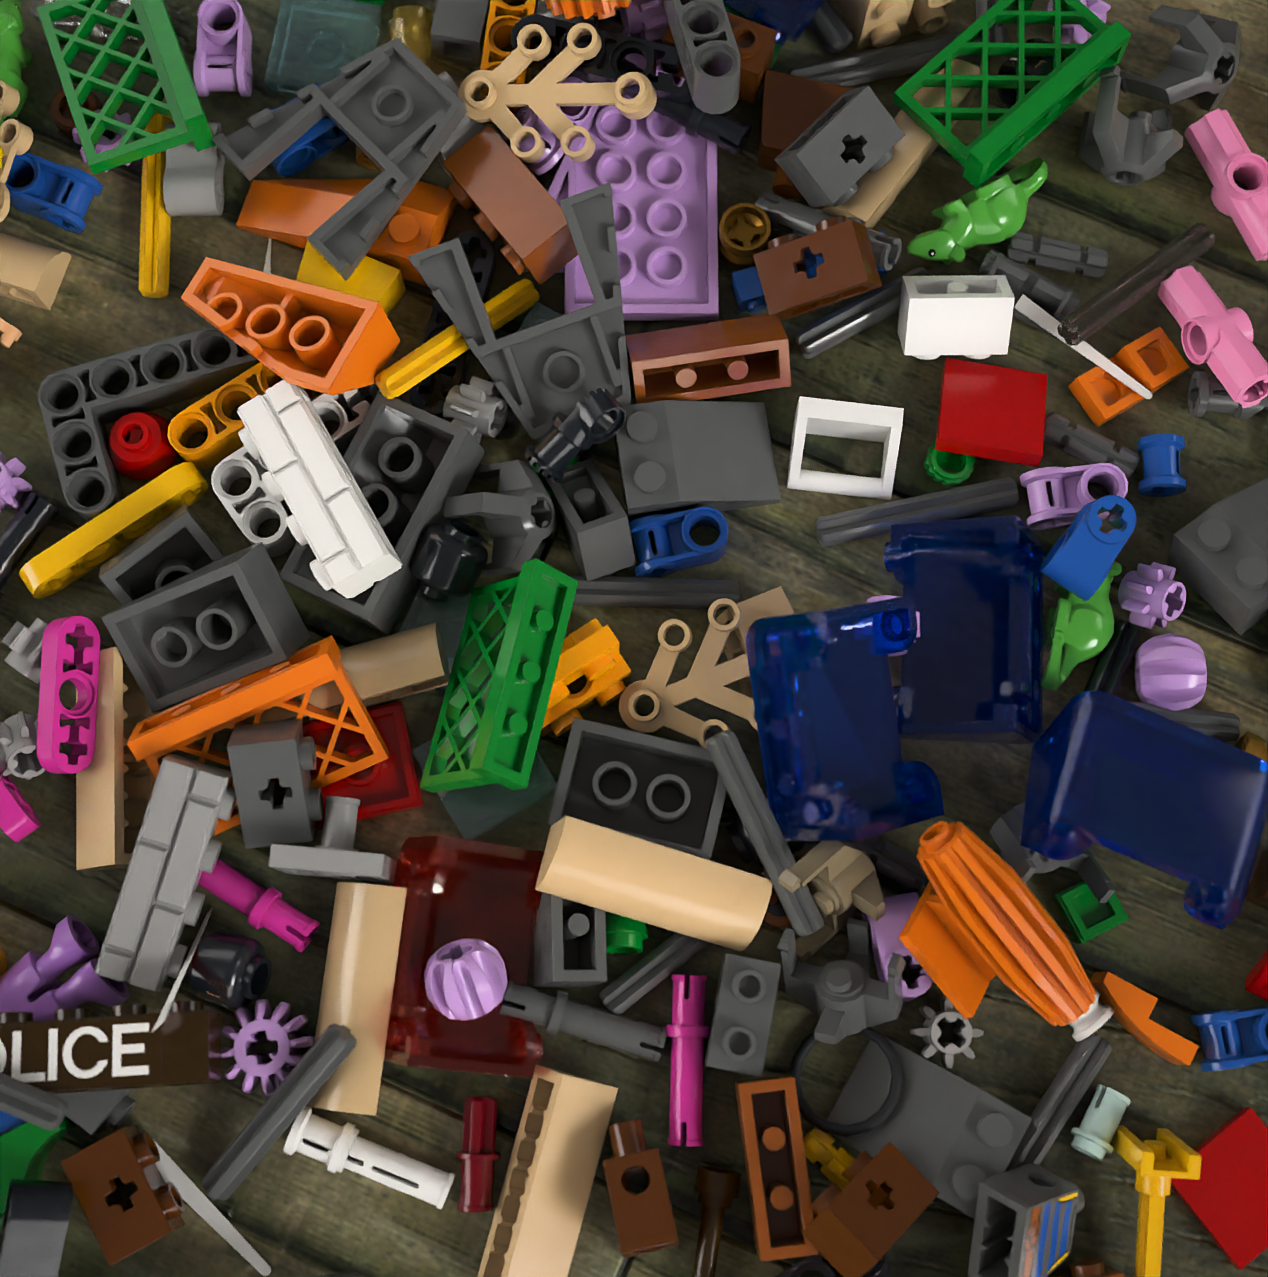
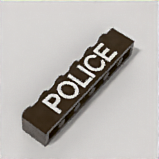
[0,1001,221,1094]

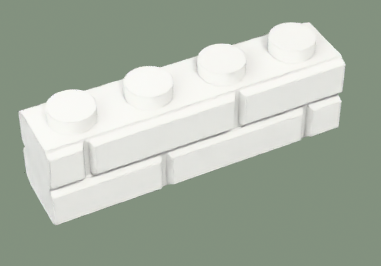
[237,380,403,599]

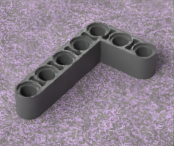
[662,0,741,114]
[38,326,260,522]

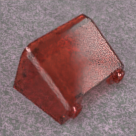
[384,835,544,1079]

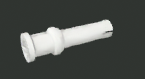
[283,1105,456,1210]

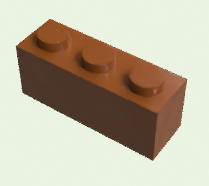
[442,124,578,285]
[625,314,791,404]
[734,1074,818,1262]

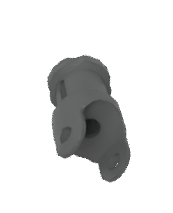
[1187,371,1268,419]

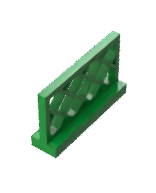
[36,0,216,175]
[892,0,1132,189]
[420,558,579,793]

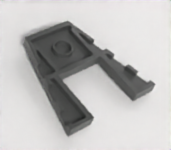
[212,38,467,281]
[408,182,632,440]

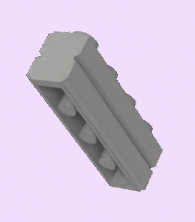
[94,753,237,991]

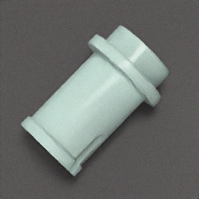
[1071,1084,1131,1161]

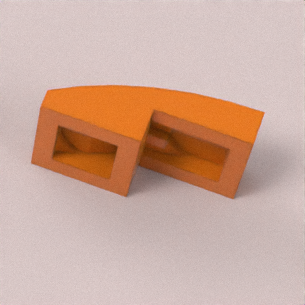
[1068,326,1190,428]
[1090,971,1199,1066]

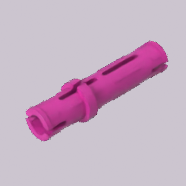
[198,858,320,952]
[666,974,710,1147]

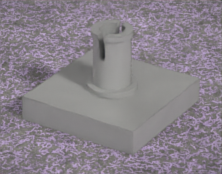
[268,796,398,884]

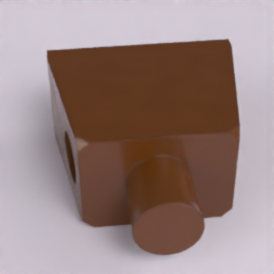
[757,69,853,199]
[603,1120,679,1259]

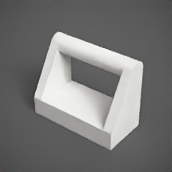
[787,396,904,500]

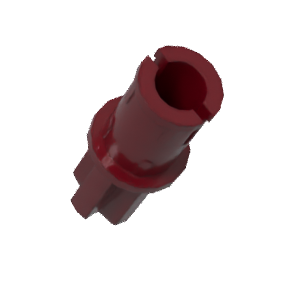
[456,1096,501,1213]

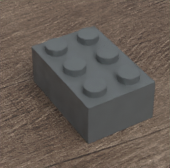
[548,717,727,861]

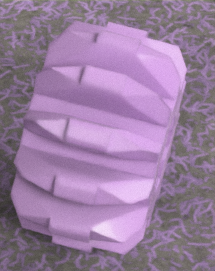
[221,999,315,1096]

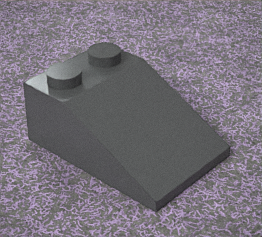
[614,400,781,523]
[1167,478,1268,635]
[99,503,227,695]
[101,542,311,712]
[826,1038,1032,1219]

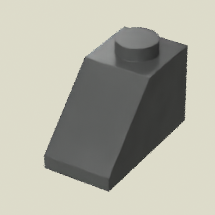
[543,458,636,582]
[533,892,607,987]

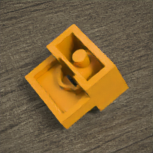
[541,618,631,737]

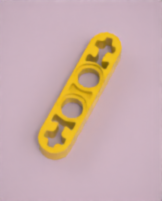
[19,461,209,599]

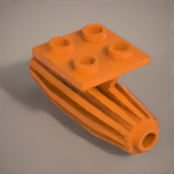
[898,821,1096,1027]

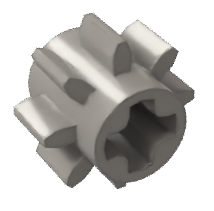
[443,376,508,443]
[2,617,71,684]
[0,711,62,780]
[911,997,984,1068]

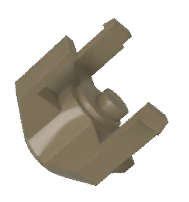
[761,835,885,962]

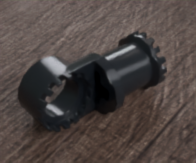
[524,388,627,483]

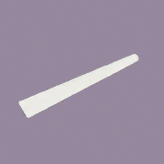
[1014,294,1152,399]
[152,907,213,1033]
[153,1139,271,1276]

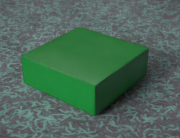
[1052,880,1129,944]

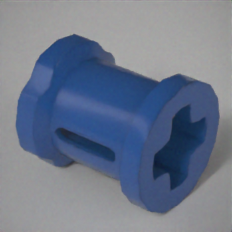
[1137,434,1187,497]

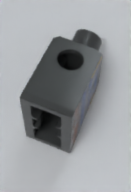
[967,1163,1085,1277]

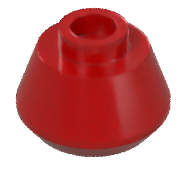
[107,411,177,480]

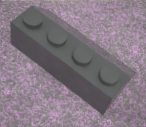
[279,391,485,636]

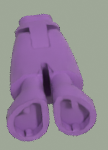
[0,914,130,1021]

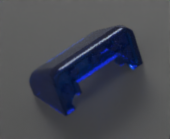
[880,515,1043,744]
[746,595,945,841]
[1020,691,1268,930]

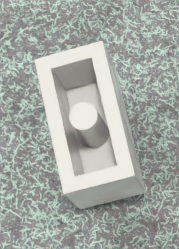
[897,275,1015,360]

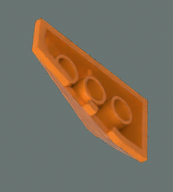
[236,179,458,286]
[180,257,401,396]

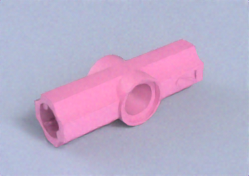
[1184,108,1268,261]
[1157,266,1268,408]

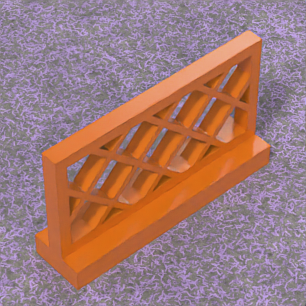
[127,635,390,836]

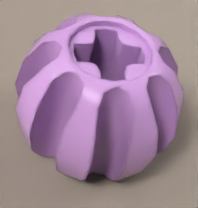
[1134,633,1207,711]
[424,938,508,1021]

